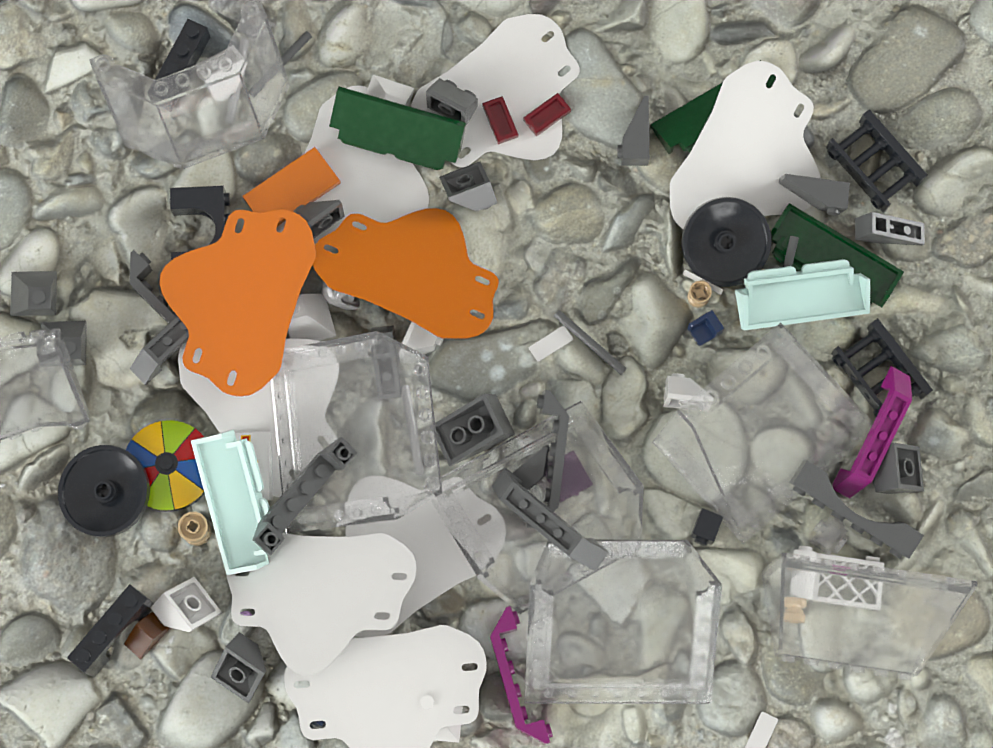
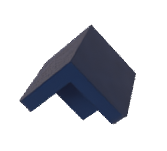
[687,310,724,346]

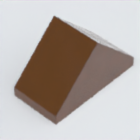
[124,611,171,660]

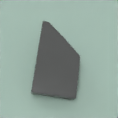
[513,445,550,491]

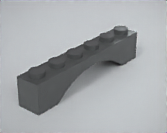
[789,460,924,559]

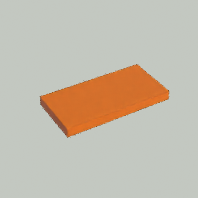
[242,147,341,227]

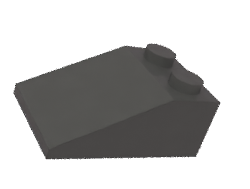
[430,393,515,466]

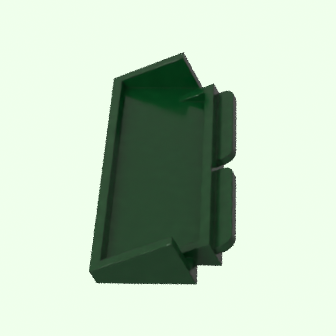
[650,60,776,154]
[329,86,466,170]
[771,203,904,308]

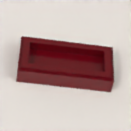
[523,93,571,137]
[482,96,519,145]

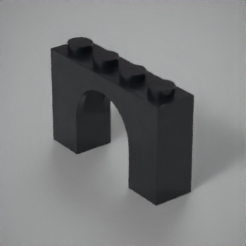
[170,185,230,260]
[67,584,154,677]

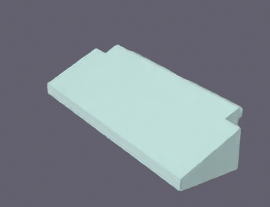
[735,259,870,330]
[191,430,270,575]

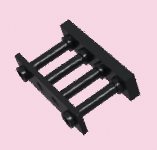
[826,109,928,213]
[831,318,933,417]

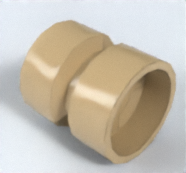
[178,512,212,546]

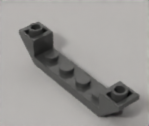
[130,250,177,324]
[130,316,189,385]
[523,390,570,528]
[252,437,357,556]
[492,468,609,571]

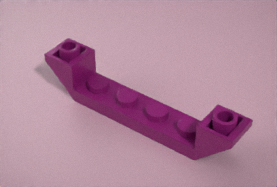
[832,366,912,499]
[490,606,553,744]

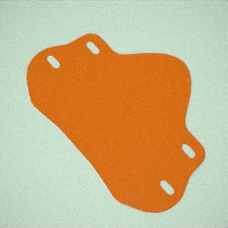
[313,208,499,339]
[160,209,316,397]

